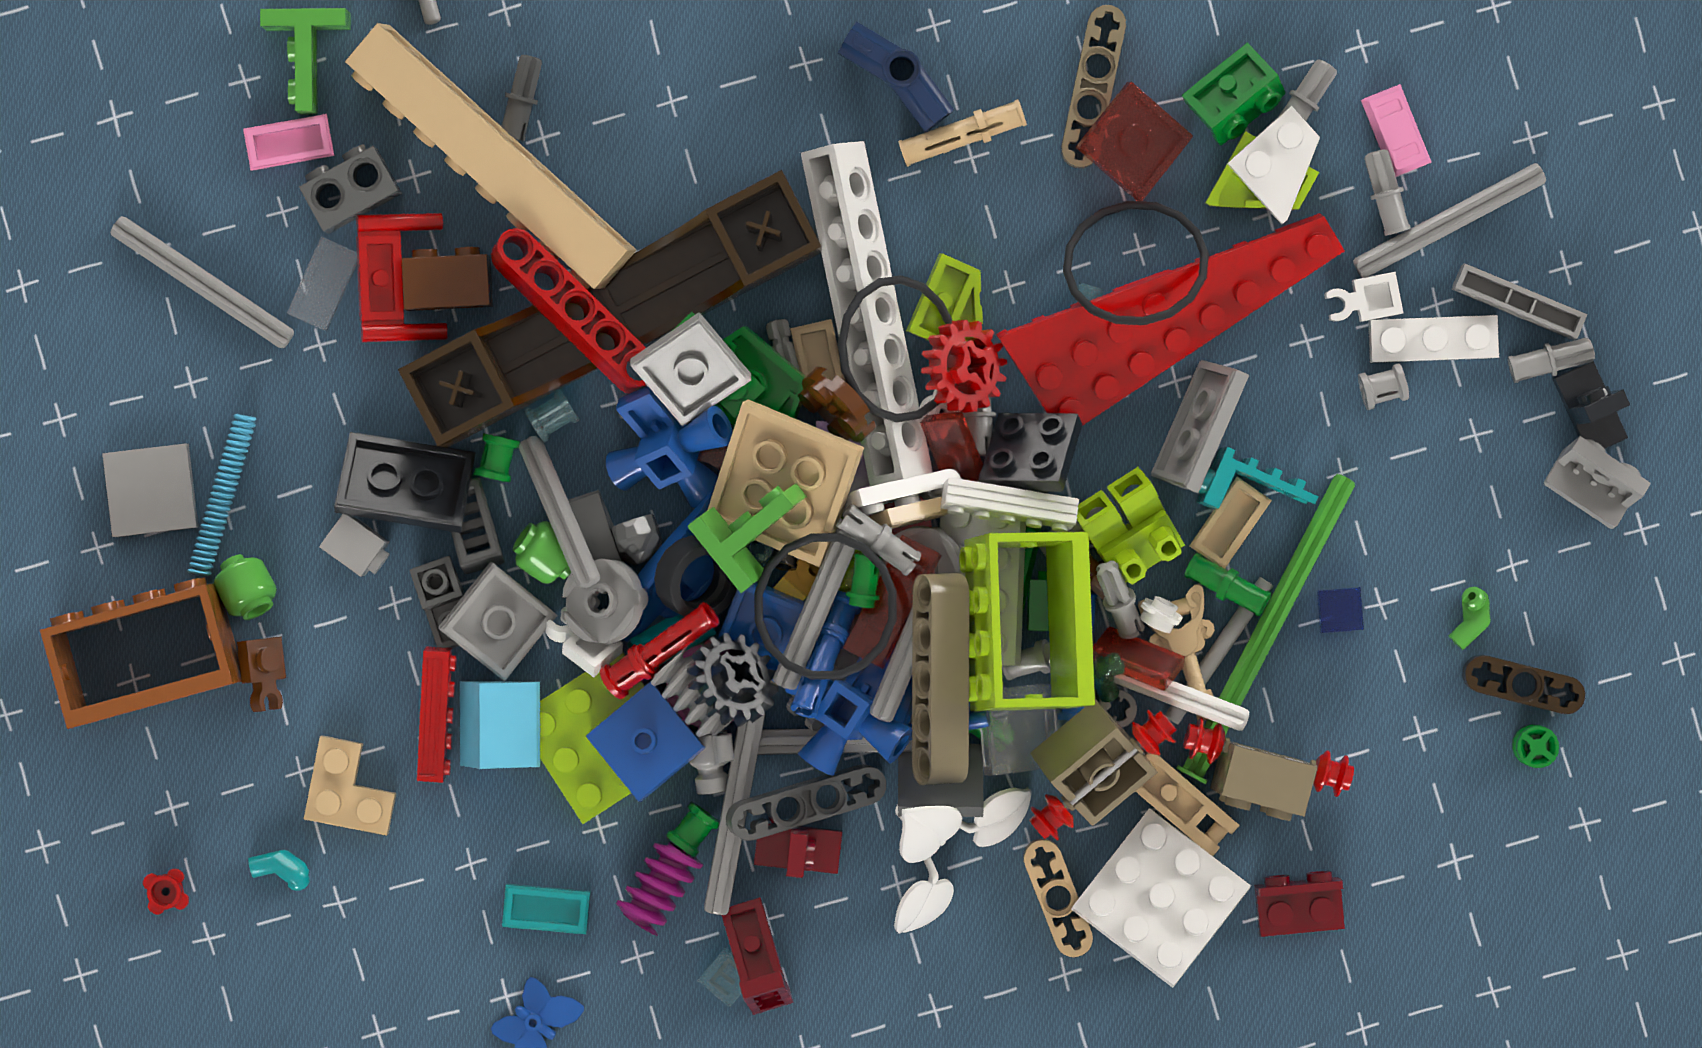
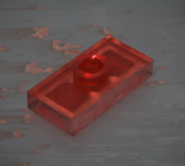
[920,411,983,482]

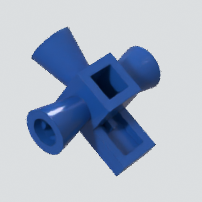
[606,386,733,508]
[786,645,912,776]

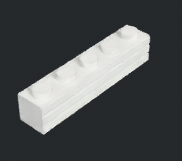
[941,477,1079,532]

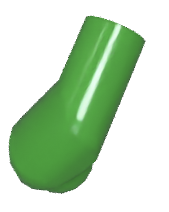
[1448,587,1491,650]

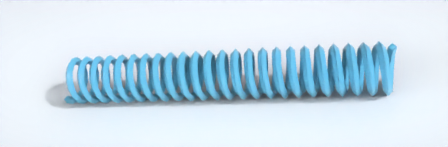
[187,414,256,576]

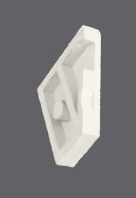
[1227,106,1320,224]

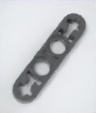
[726,764,886,841]

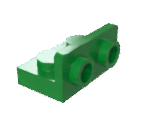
[1182,42,1285,146]

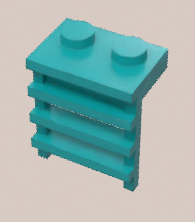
[1196,447,1319,509]

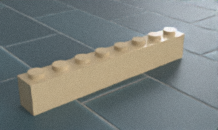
[345,23,637,289]

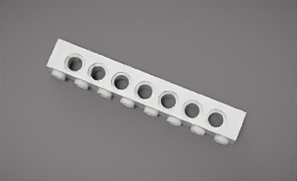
[801,141,933,486]

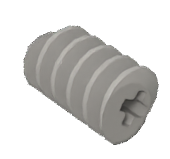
[651,647,734,739]

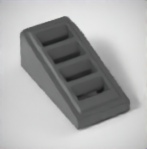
[451,477,505,574]

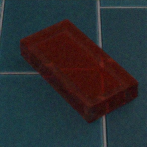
[1093,626,1185,691]

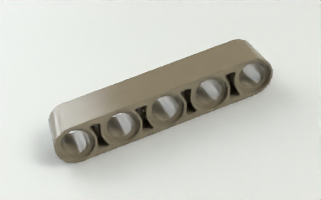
[912,573,969,785]

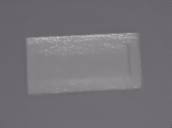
[287,236,357,331]

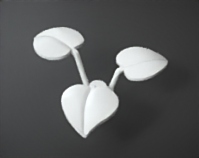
[894,787,1031,934]

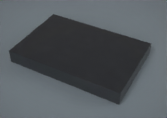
[334,432,476,533]

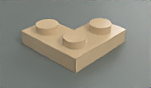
[304,736,396,836]

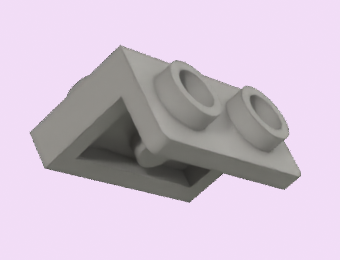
[1544,436,1651,529]

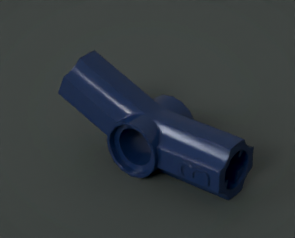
[838,21,954,132]

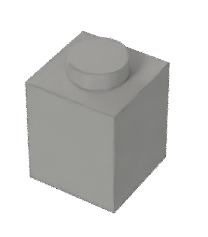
[319,514,390,577]

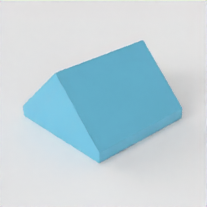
[460,681,540,769]

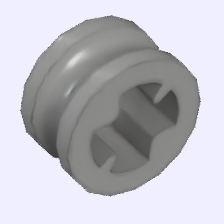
[1099,689,1137,727]

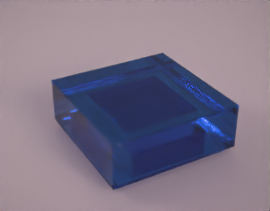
[1317,587,1364,633]

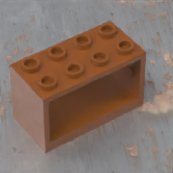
[40,577,241,729]

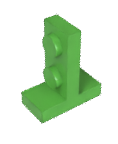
[260,8,351,115]
[687,483,807,593]

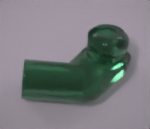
[1093,652,1125,703]

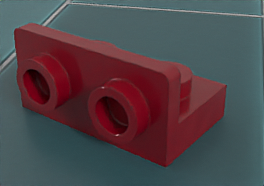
[1254,871,1345,937]

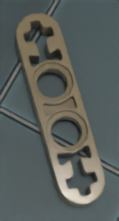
[1061,5,1126,168]

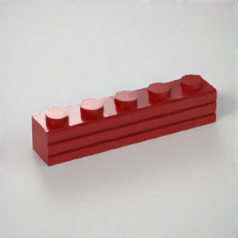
[417,646,457,783]

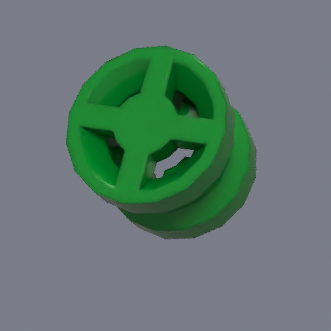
[1512,724,1559,768]

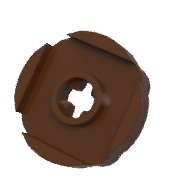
[798,367,876,442]

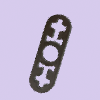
[1462,655,1585,714]

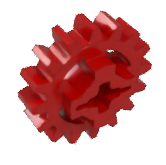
[921,320,1007,413]

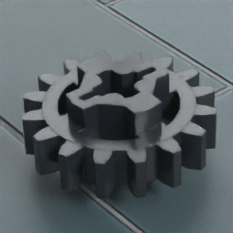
[687,633,779,727]

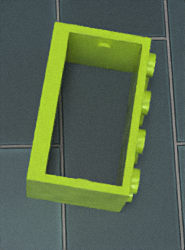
[959,532,1095,711]

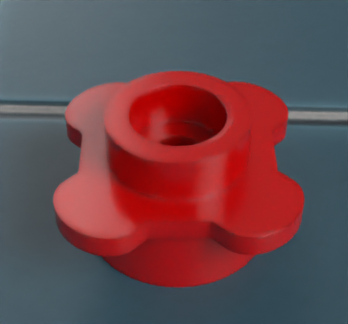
[143,868,189,915]

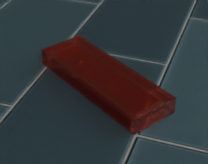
[843,535,942,669]

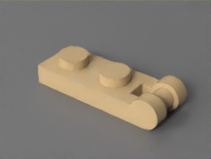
[1135,752,1240,856]

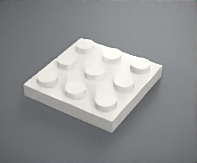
[1072,808,1251,988]

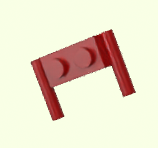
[356,213,447,342]

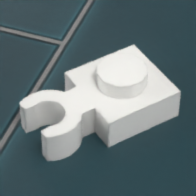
[1324,272,1403,322]
[546,607,623,677]

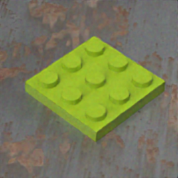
[540,650,645,824]

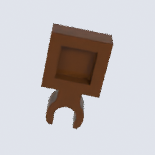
[237,636,286,712]

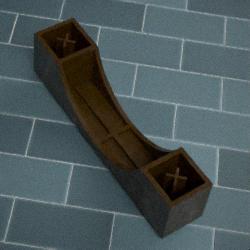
[398,170,822,448]

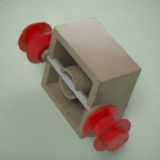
[1029,699,1177,841]
[1183,717,1354,821]

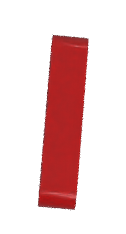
[491,228,647,394]

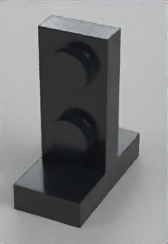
[1552,361,1630,449]

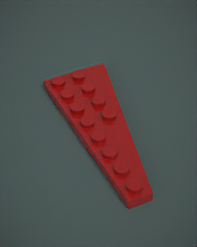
[996,213,1345,426]

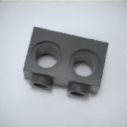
[299,144,402,234]

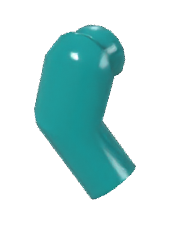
[248,850,310,891]

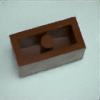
[402,247,493,311]

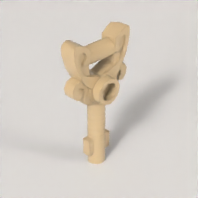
[1138,584,1215,721]

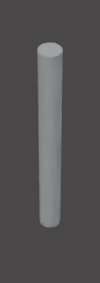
[1165,577,1273,725]

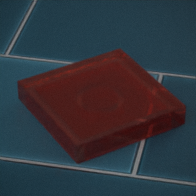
[1076,81,1193,202]

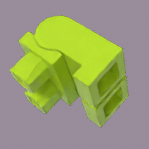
[1077,466,1185,585]

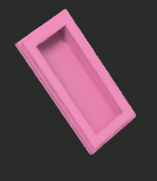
[1361,84,1432,177]
[243,114,334,171]

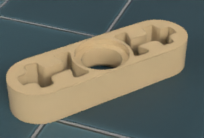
[1023,838,1093,957]

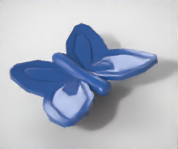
[491,977,584,1048]

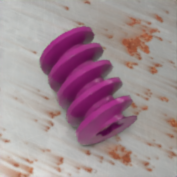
[616,842,703,936]

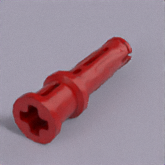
[600,602,719,700]

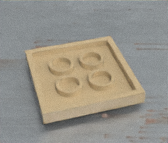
[707,399,864,567]

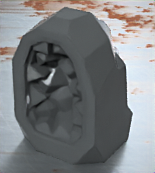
[611,514,664,565]

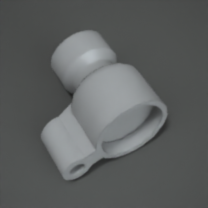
[689,730,735,795]

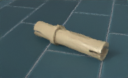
[898,99,1027,167]

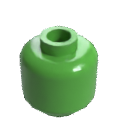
[513,521,571,584]
[214,554,277,620]

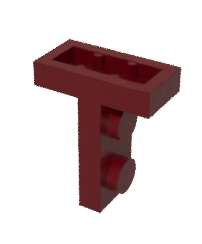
[754,823,842,878]
[721,897,794,1015]

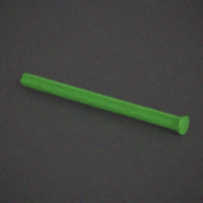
[1176,474,1355,784]

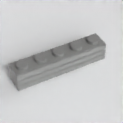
[1451,264,1588,340]

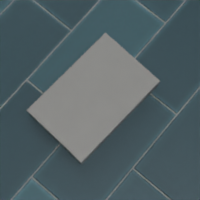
[1151,360,1249,493]

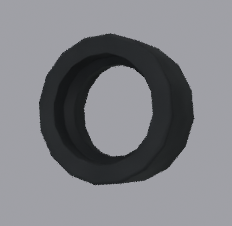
[654,535,737,617]

